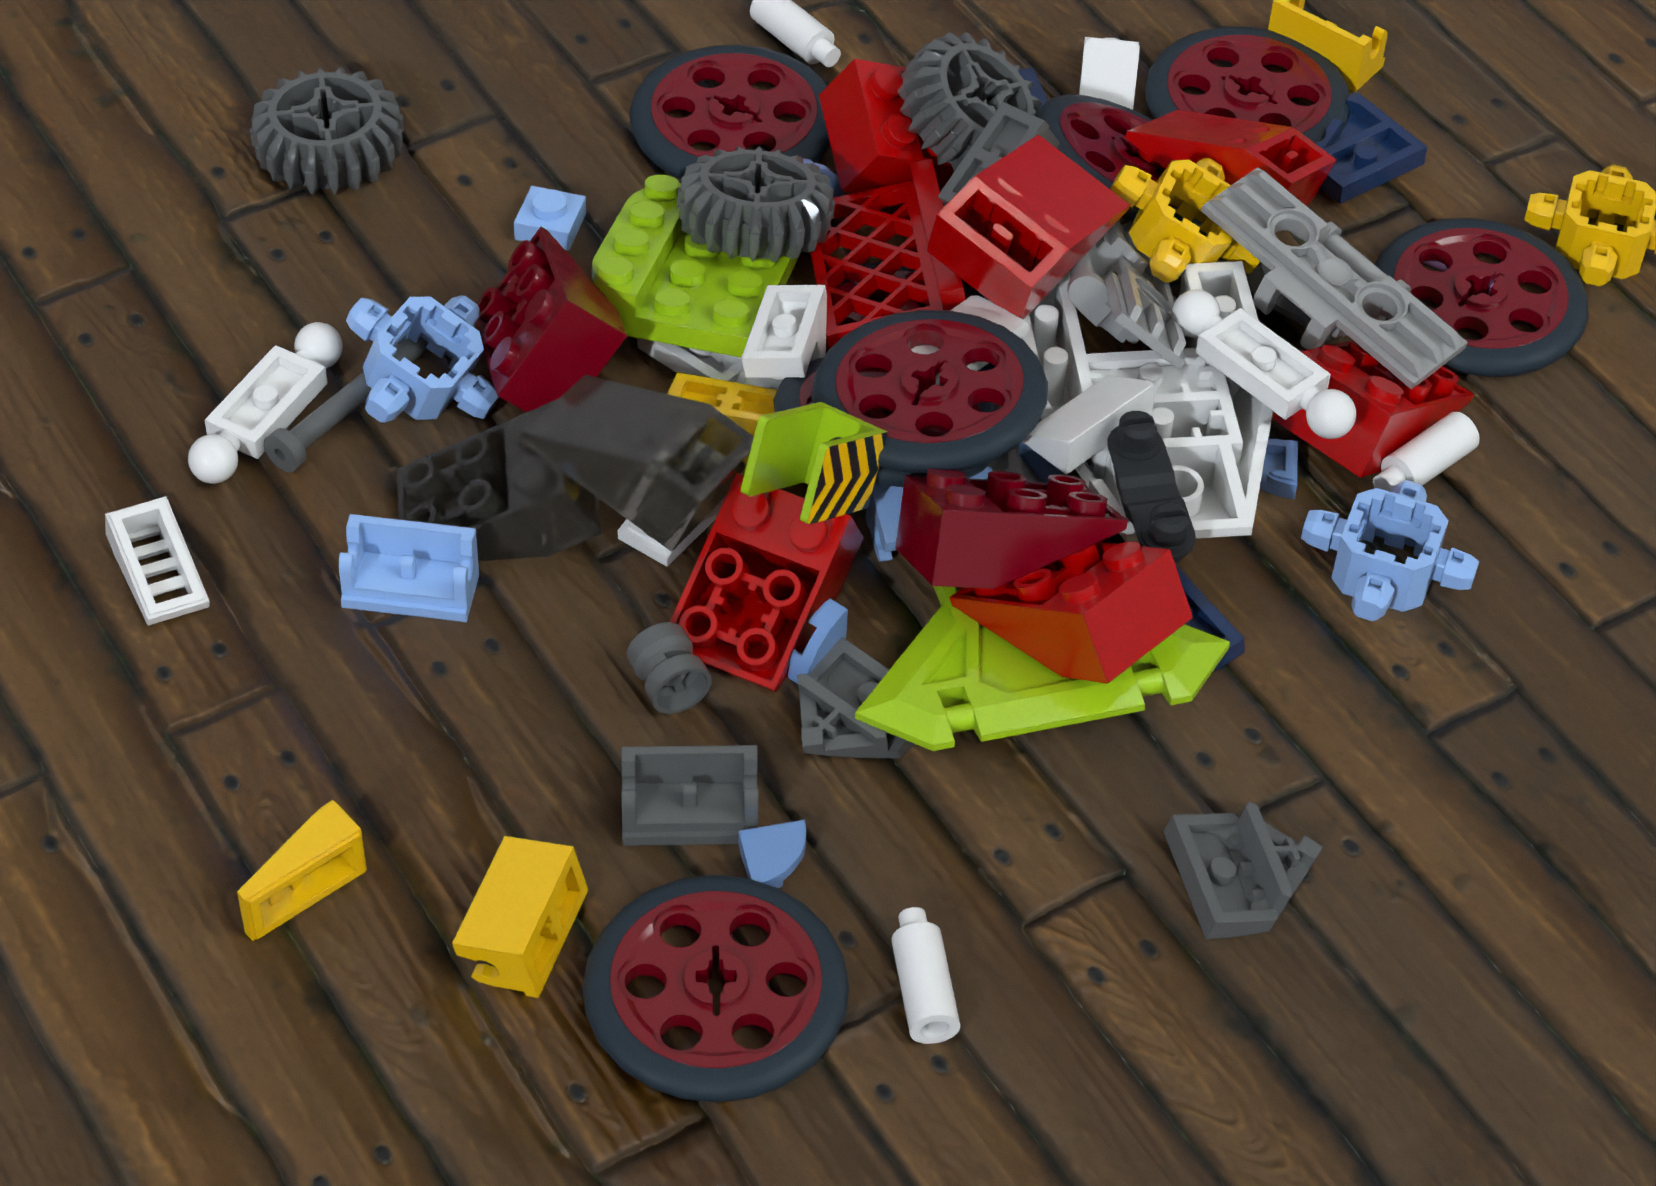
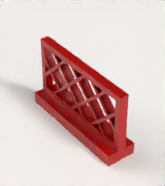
[811,159,966,349]

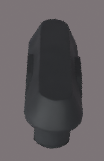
[1107,411,1196,564]

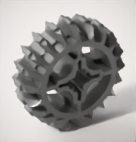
[897,32,1042,172]
[250,66,404,195]
[677,146,835,262]

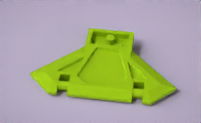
[855,586,1230,751]

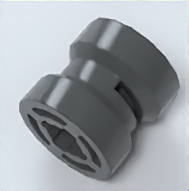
[626,622,712,714]

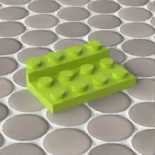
[591,175,801,358]

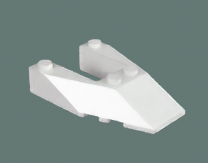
[1022,261,1273,542]

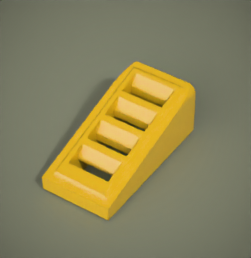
[237,800,367,941]

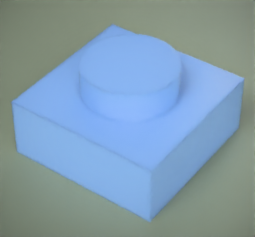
[514,186,586,250]

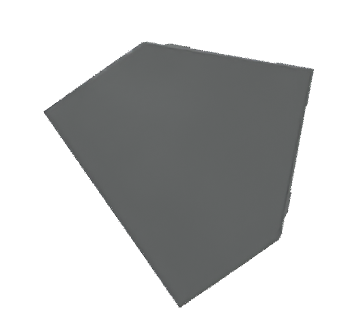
[797,637,915,758]
[1163,801,1323,939]

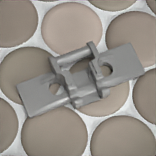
[1201,167,1468,389]
[1067,219,1186,369]

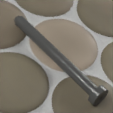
[264,337,428,472]

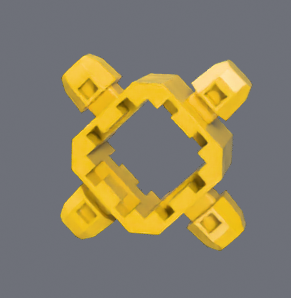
[1110,158,1260,283]
[1524,164,1656,286]

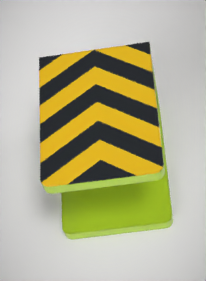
[741,402,888,525]

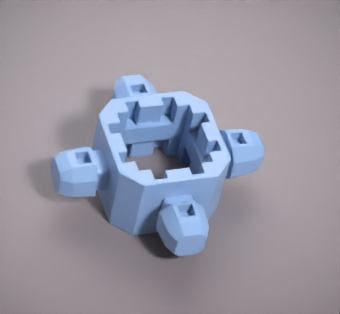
[346,295,500,423]
[1301,480,1479,621]

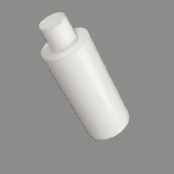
[750,0,841,67]
[1373,412,1479,492]
[891,907,960,1044]

